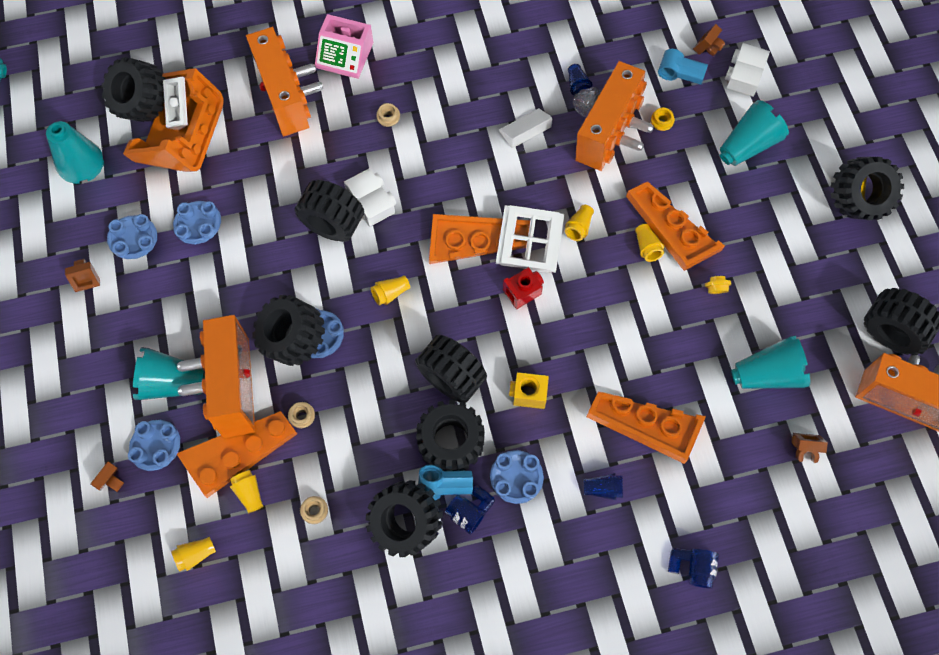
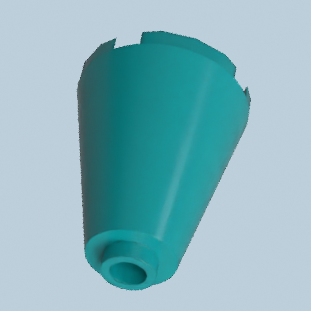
[720,100,789,166]
[46,121,104,184]
[731,335,810,389]
[133,347,205,400]

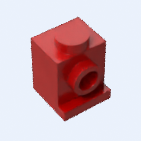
[503,267,544,309]

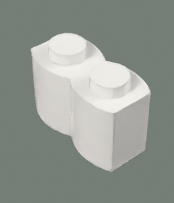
[725,43,770,97]
[344,168,396,227]

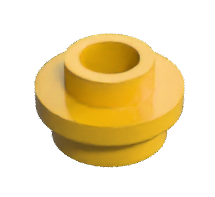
[650,107,675,131]
[705,276,731,294]

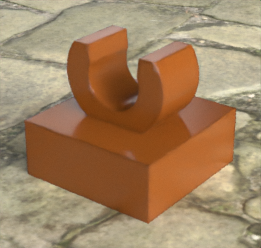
[693,24,725,56]
[65,259,100,292]
[792,433,828,463]
[90,462,124,492]

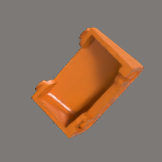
[123,68,224,172]

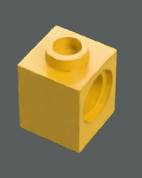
[509,372,549,409]

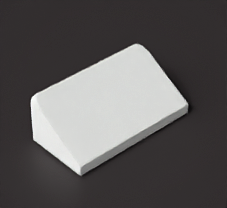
[163,77,188,130]
[499,108,552,148]

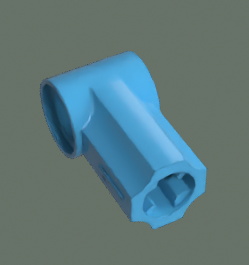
[658,49,708,85]
[418,465,473,500]

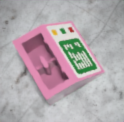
[315,14,374,79]

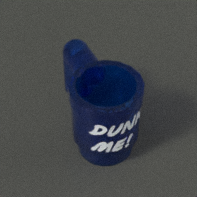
[445,485,495,535]
[668,548,719,589]

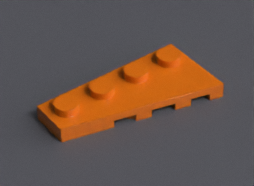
[626,182,725,271]
[429,214,530,264]
[586,391,706,464]
[177,411,297,498]

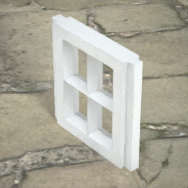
[496,205,564,273]

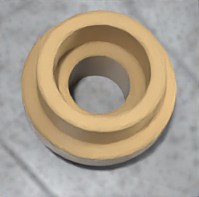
[376,103,400,127]
[288,402,315,429]
[300,496,328,524]

